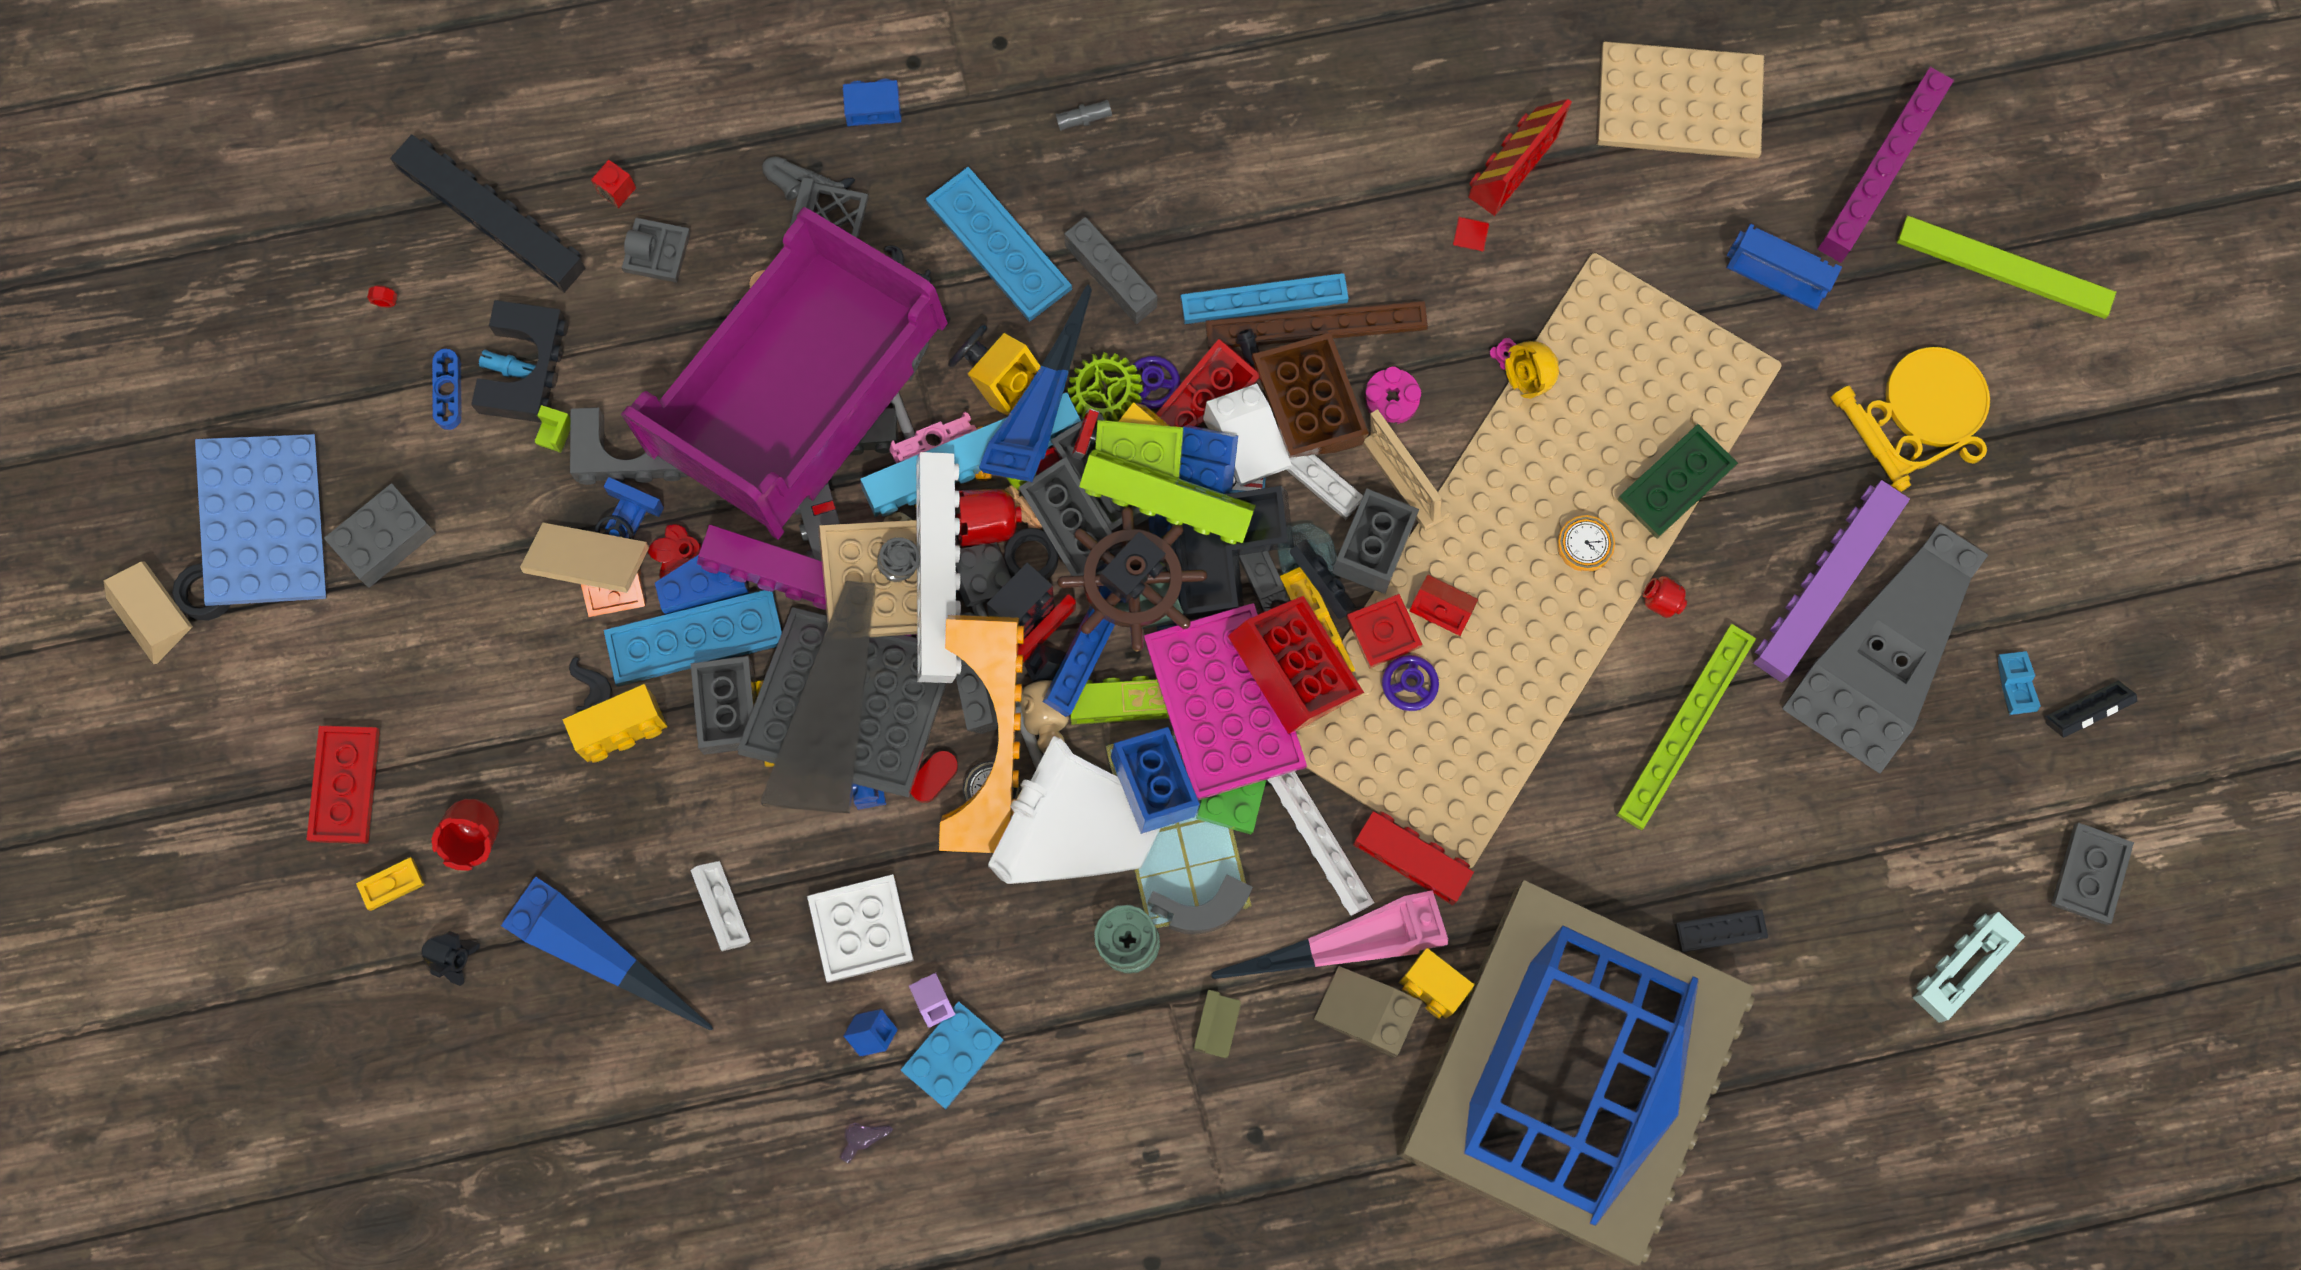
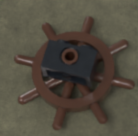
[1057,507,1207,651]

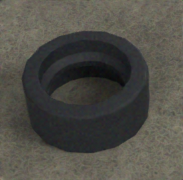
[1004,528,1058,580]
[172,564,231,621]

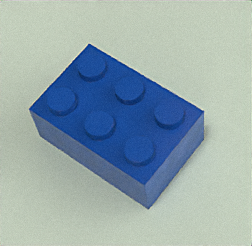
[1110,727,1200,834]

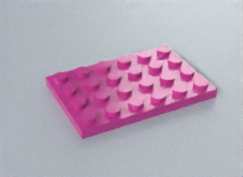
[1144,603,1307,800]

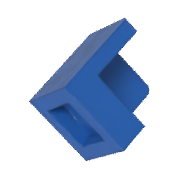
[844,1009,898,1056]

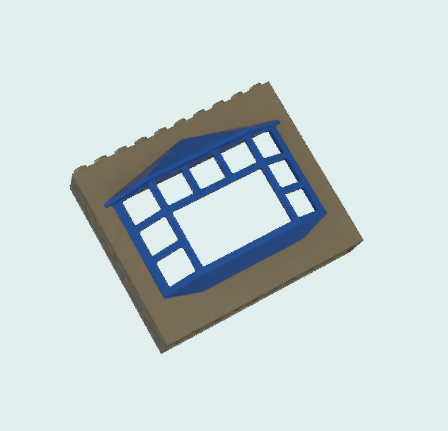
[1398,880,1755,1266]

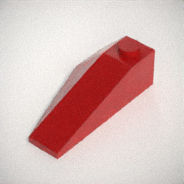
[1156,339,1260,427]

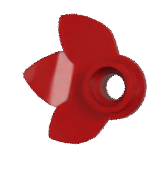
[647,524,701,578]

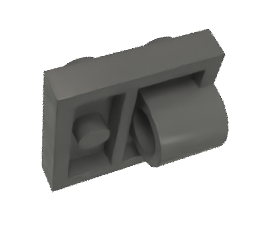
[622,218,691,283]

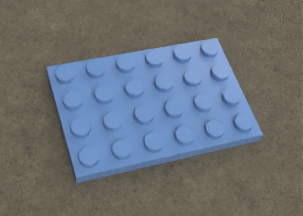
[195,434,326,606]

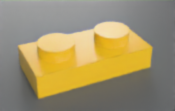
[356,857,425,911]

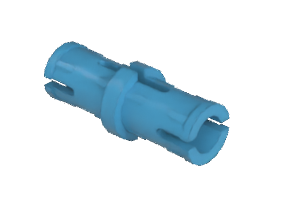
[479,350,536,379]

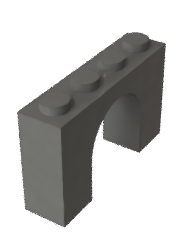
[570,408,688,485]

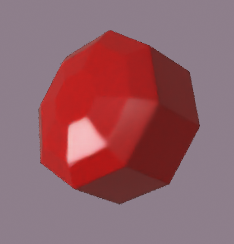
[367,285,397,308]

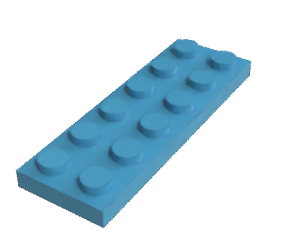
[926,167,1072,322]
[604,590,782,687]

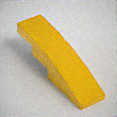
[1280,567,1355,672]

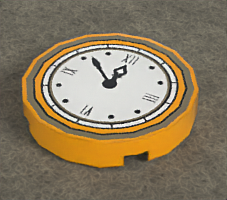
[1558,515,1615,572]

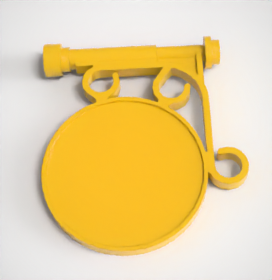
[1831,347,1990,492]

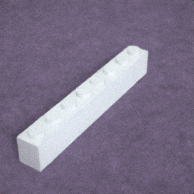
[916,452,961,683]

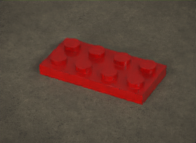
[306,726,380,844]

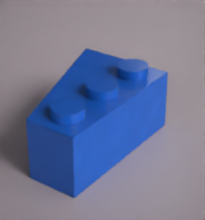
[655,555,750,615]

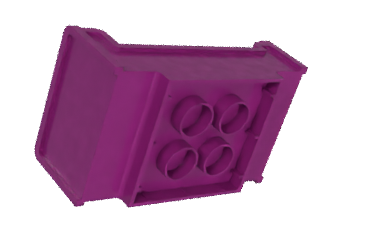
[621,207,948,540]

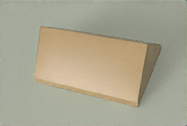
[104,562,193,664]

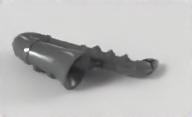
[762,156,855,201]

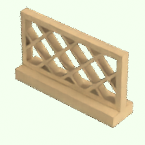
[1363,409,1449,531]

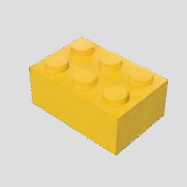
[562,684,667,763]

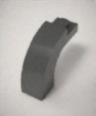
[1148,874,1253,934]

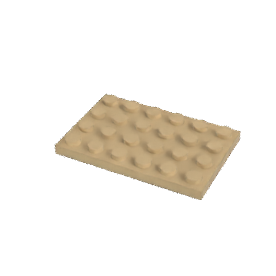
[1597,42,1764,159]

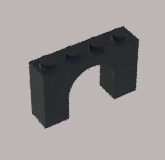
[471,300,568,423]

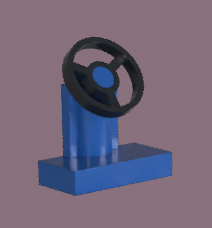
[595,477,664,540]

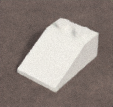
[1203,384,1292,486]

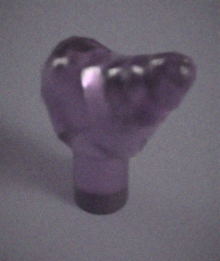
[840,1123,893,1164]

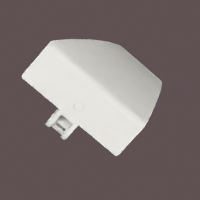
[988,736,1161,884]

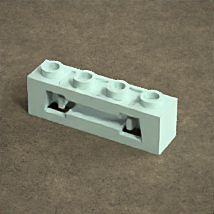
[1913,912,2025,1023]

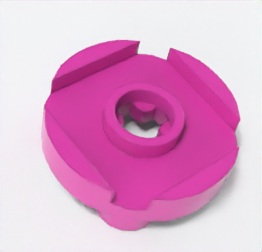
[1365,367,1421,424]

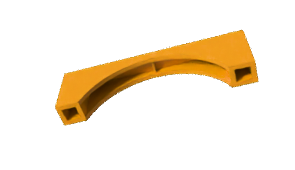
[939,615,1024,853]

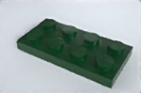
[1617,424,1738,539]

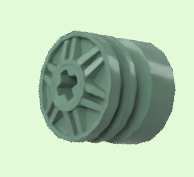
[1094,905,1160,974]

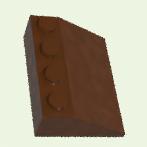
[1252,333,1369,458]

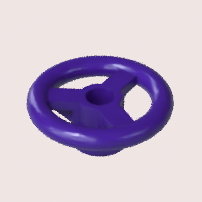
[1132,356,1180,409]
[1382,655,1439,711]

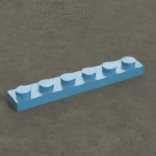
[1181,273,1349,324]

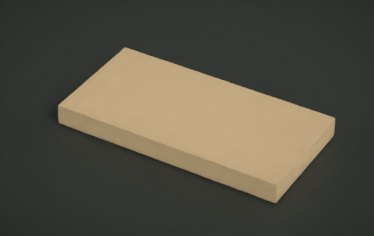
[520,523,649,593]

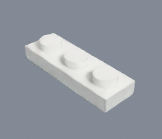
[690,861,751,951]

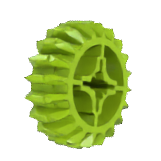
[1068,352,1143,422]

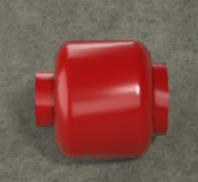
[1643,576,1687,618]

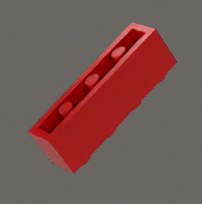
[1353,811,1474,906]

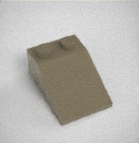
[1314,966,1422,1058]

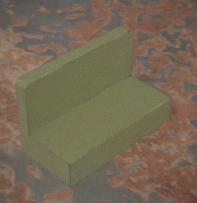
[1193,990,1241,1058]

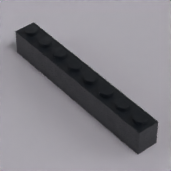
[390,134,586,293]

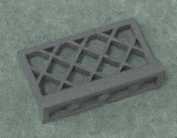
[789,178,869,238]

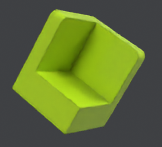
[535,405,571,453]

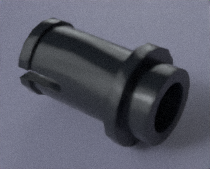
[1235,329,1259,366]

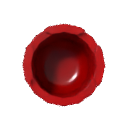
[956,489,1022,547]
[431,799,499,871]

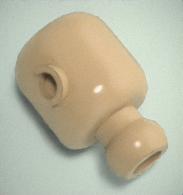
[1020,680,1069,753]

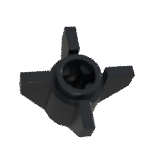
[421,931,480,986]

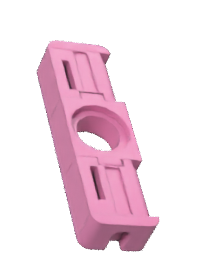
[889,412,977,464]

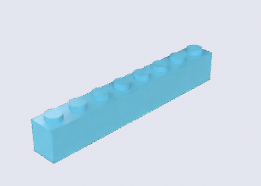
[861,392,1081,517]

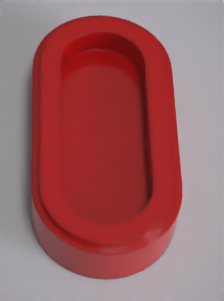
[911,751,958,803]

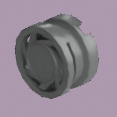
[877,537,920,582]

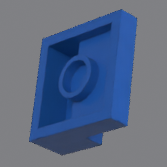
[1180,425,1239,494]

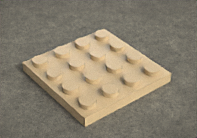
[818,520,917,640]

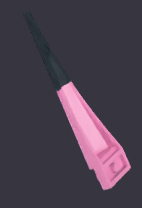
[1211,890,1448,979]

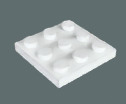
[807,875,914,983]

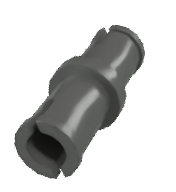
[1056,99,1112,131]

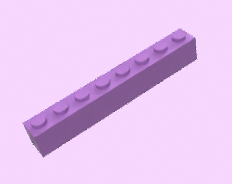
[1753,480,1910,683]

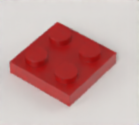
[1346,594,1423,669]

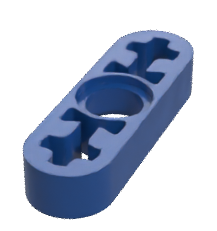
[432,349,462,430]

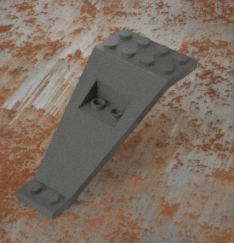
[1782,523,1988,773]

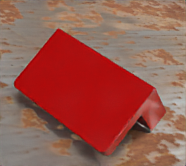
[1409,575,1478,636]

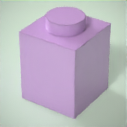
[909,973,955,1028]

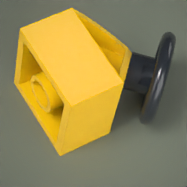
[948,324,1040,416]

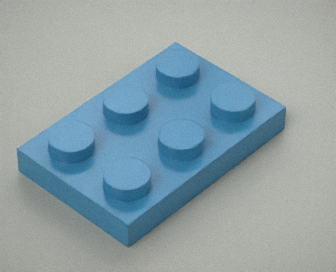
[901,1001,1004,1109]

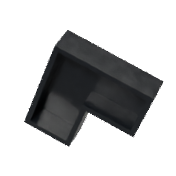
[1172,486,1294,619]

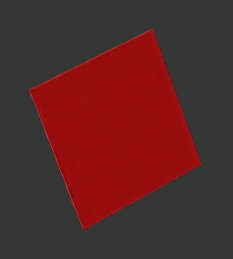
[1453,217,1489,251]

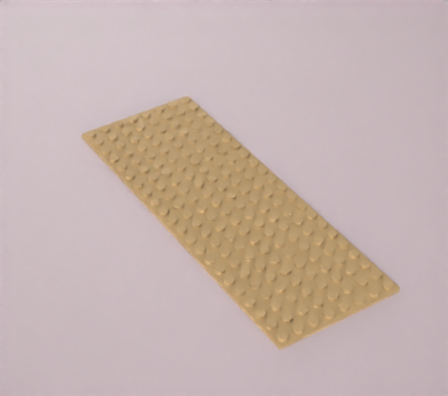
[1296,253,1781,869]

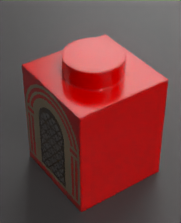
[591,160,636,208]

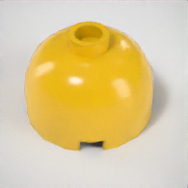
[1505,341,1559,399]

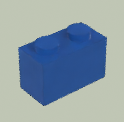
[843,79,901,126]

